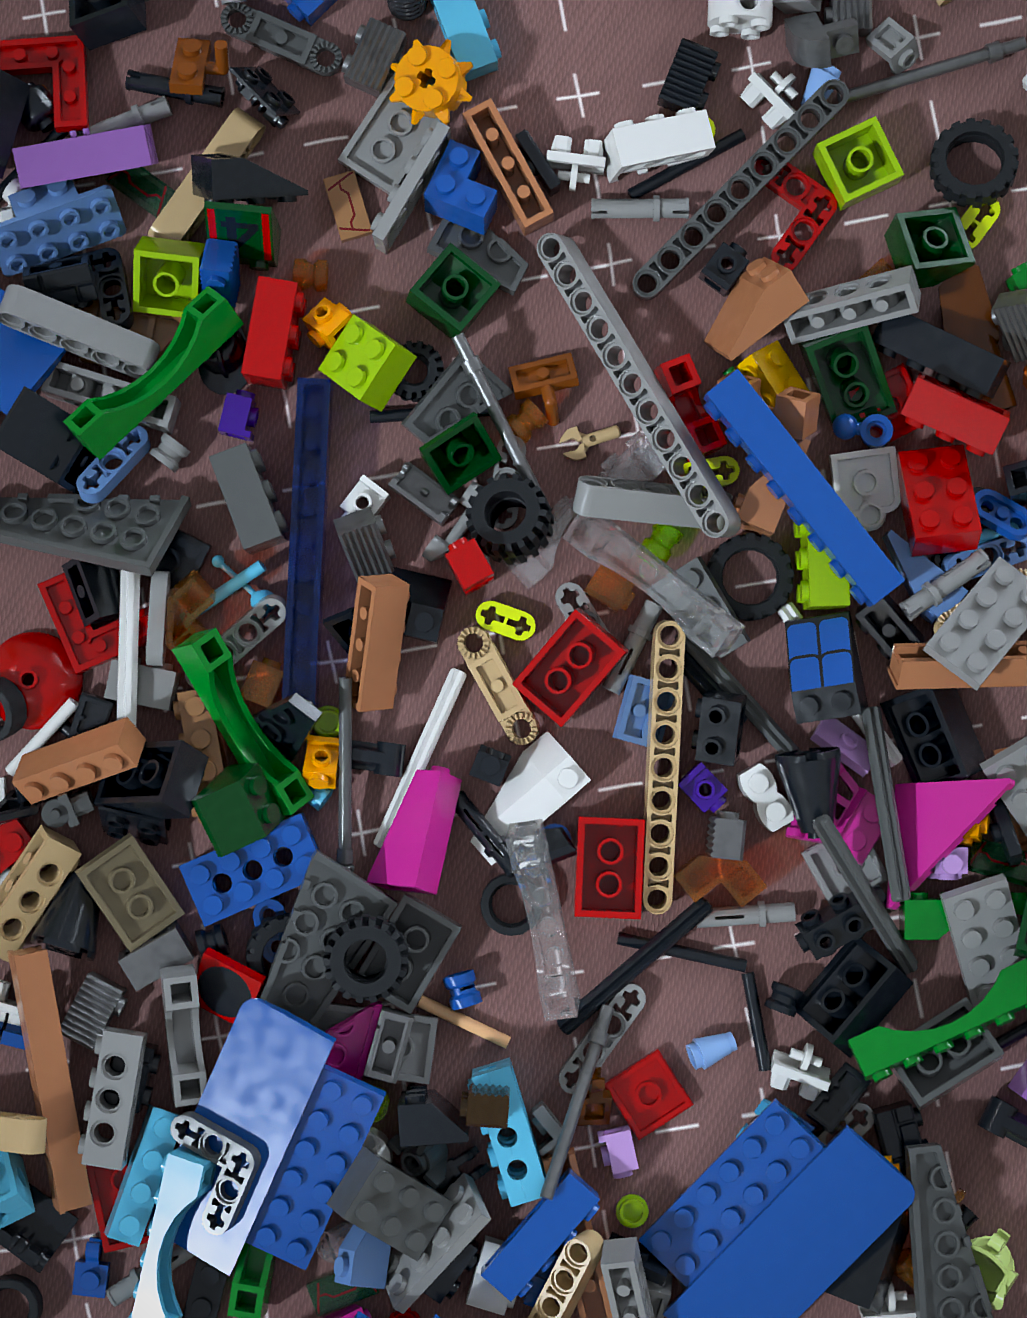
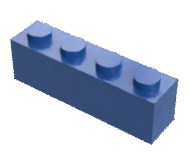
[481,1167,600,1302]

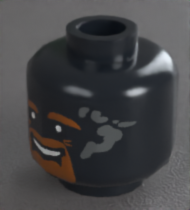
[20,82,54,133]

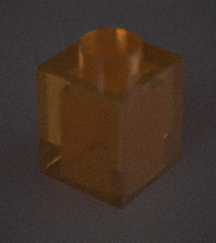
[584,563,636,614]
[241,657,287,707]

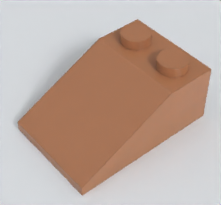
[704,257,810,361]
[732,439,811,537]

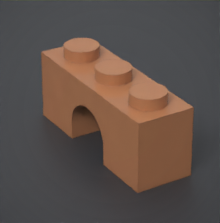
[717,372,821,442]

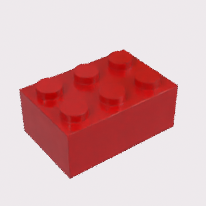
[241,276,307,390]
[901,372,1010,457]
[897,445,982,557]
[512,608,630,728]
[573,816,645,919]

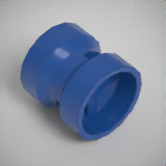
[442,969,482,1010]

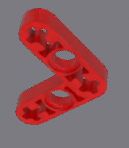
[754,160,837,271]

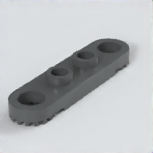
[220,2,343,76]

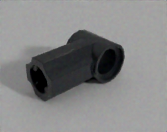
[352,740,406,777]
[977,1095,1027,1148]

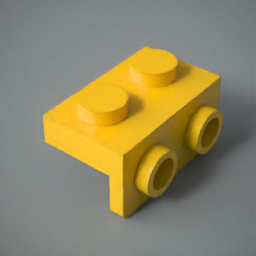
[735,340,809,407]

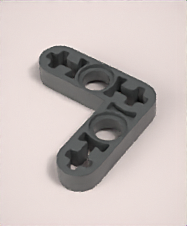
[170,1111,261,1235]

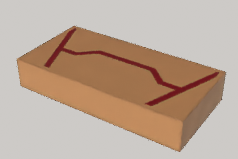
[323,170,373,243]

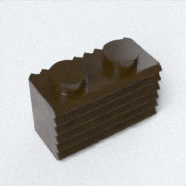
[460,1083,510,1129]

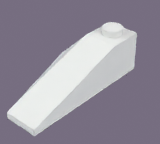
[471,731,591,866]

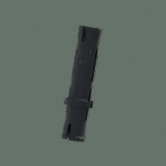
[125,69,225,108]
[455,791,525,878]

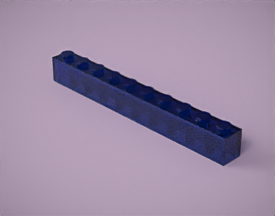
[282,378,333,709]

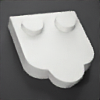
[829,446,901,531]

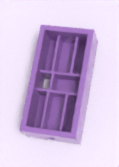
[12,124,159,189]

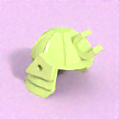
[971,1228,1019,1310]

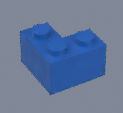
[424,139,497,235]

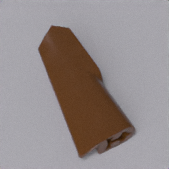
[938,265,1017,410]

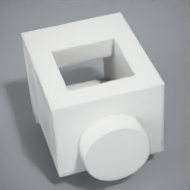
[340,475,391,517]

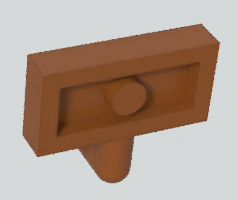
[169,38,229,96]
[508,352,579,426]

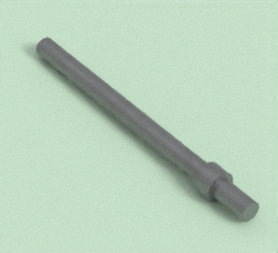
[837,36,1027,104]
[451,332,546,498]
[540,1004,614,1200]

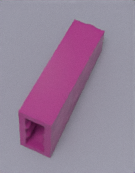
[367,766,462,895]

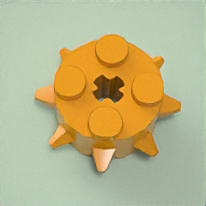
[389,39,473,125]

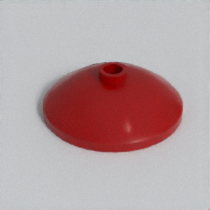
[0,632,83,730]

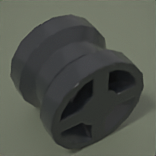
[195,923,230,957]
[764,980,804,1017]

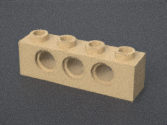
[0,825,82,962]

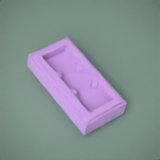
[810,718,870,777]

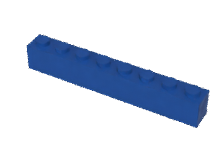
[703,369,905,607]

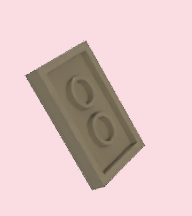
[74,833,185,952]

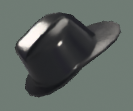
[198,327,247,395]

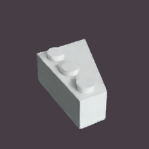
[602,107,716,183]

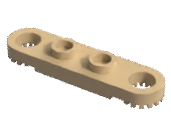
[457,626,539,745]

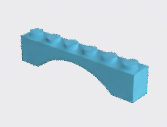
[128,1145,217,1318]

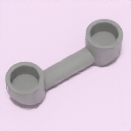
[422,481,479,562]

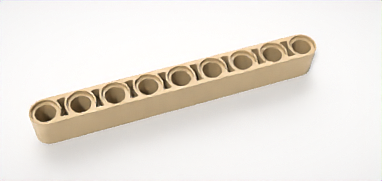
[642,620,685,915]

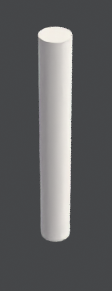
[5,697,78,777]

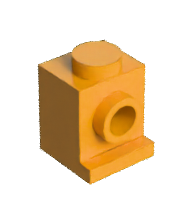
[303,735,339,789]

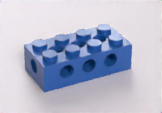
[179,812,321,927]

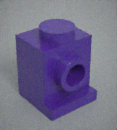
[218,389,259,442]
[678,762,728,813]

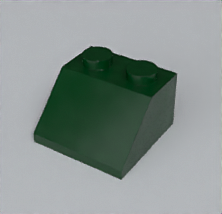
[884,207,976,288]
[406,242,501,339]
[419,412,502,495]
[191,762,285,857]

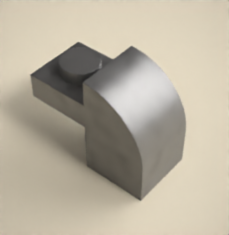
[784,11,859,68]

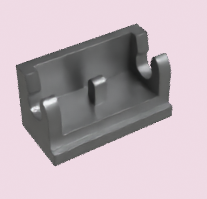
[388,462,460,526]
[118,920,194,992]

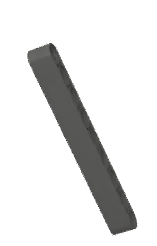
[632,79,849,301]

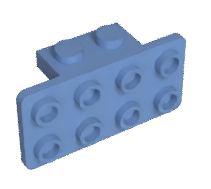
[0,180,126,277]

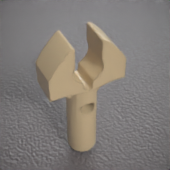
[559,425,621,461]

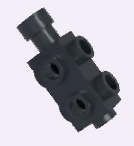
[794,884,888,961]

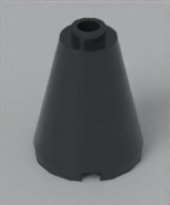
[775,747,841,839]
[30,866,100,961]

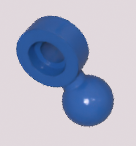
[832,414,893,448]

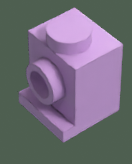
[928,846,968,880]
[597,1125,639,1179]

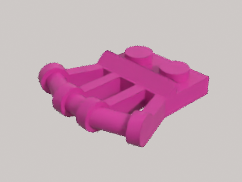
[785,763,881,866]

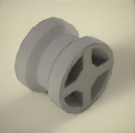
[149,432,191,473]

